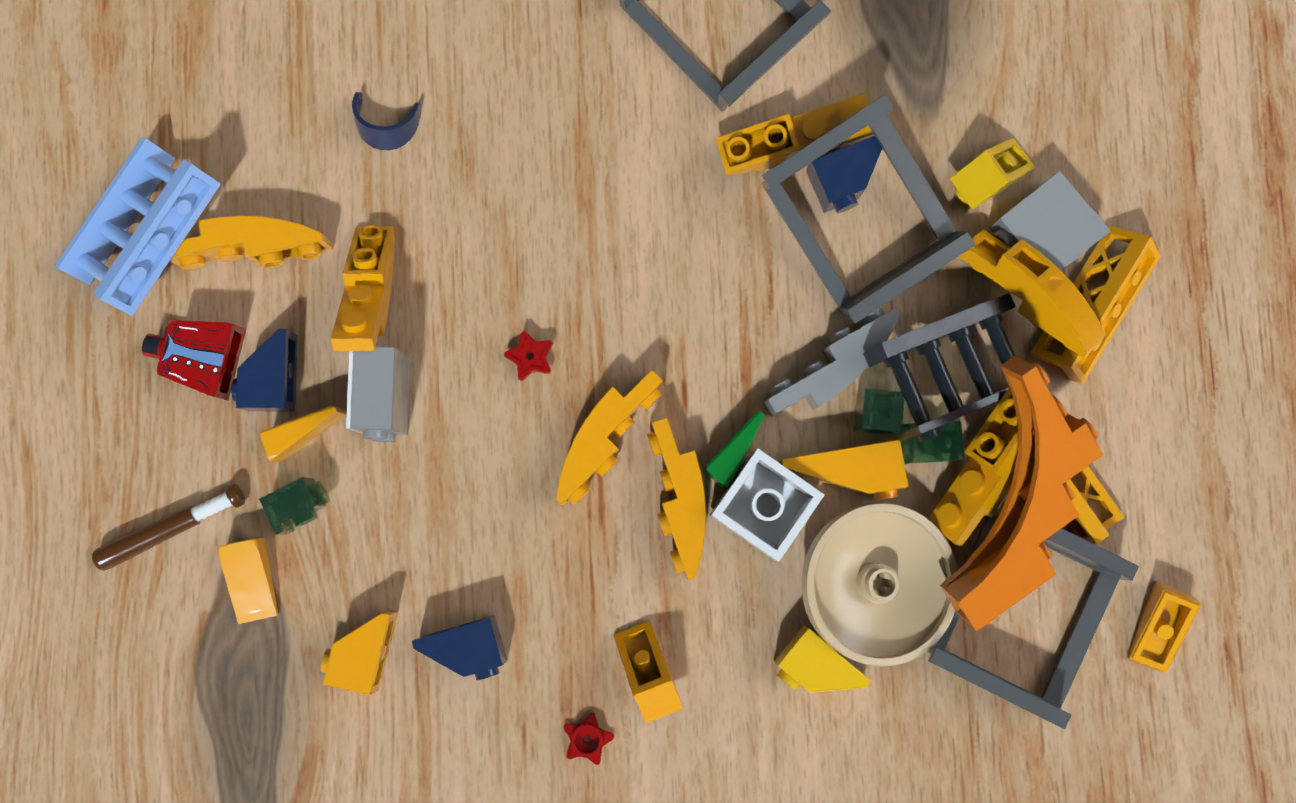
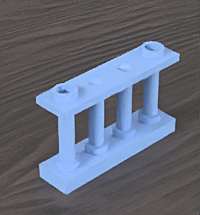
[54,136,221,316]

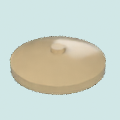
[802,503,958,667]

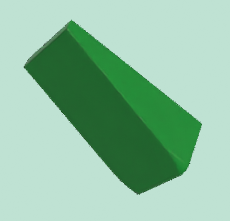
[704,412,765,490]

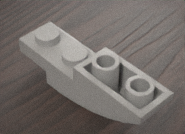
[764,308,900,416]

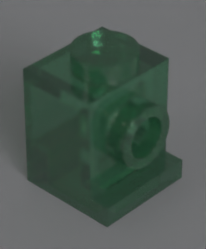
[259,477,330,535]

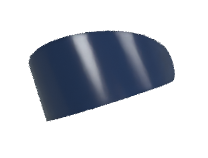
[352,92,421,151]

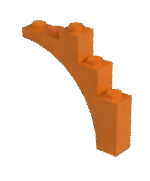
[940,356,1103,632]

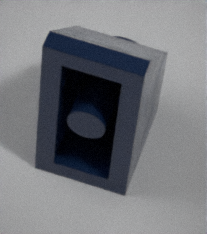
[807,136,882,213]
[231,329,298,412]
[412,615,507,680]

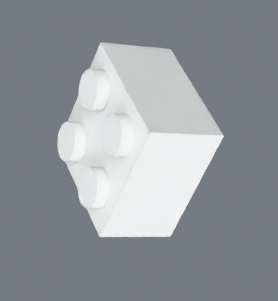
[710,448,825,562]

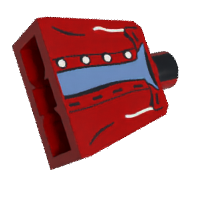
[142,320,246,401]

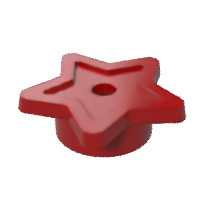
[504,331,553,381]
[563,712,614,765]

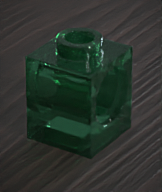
[853,388,904,436]

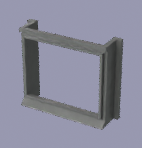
[619,0,831,112]
[761,94,976,323]
[927,501,1139,729]

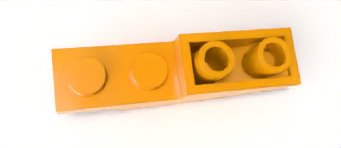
[715,92,873,176]
[169,216,333,270]
[331,225,395,351]
[958,229,1106,358]
[556,370,663,506]
[928,387,1018,547]
[647,418,706,580]

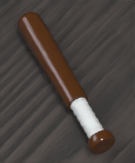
[92,484,245,571]

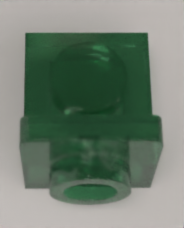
[898,421,964,464]

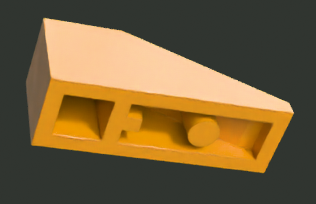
[778,440,909,501]

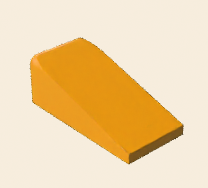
[259,405,347,462]
[217,538,279,624]
[1127,581,1201,673]

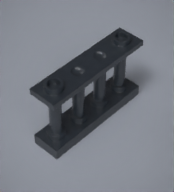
[863,293,1016,443]

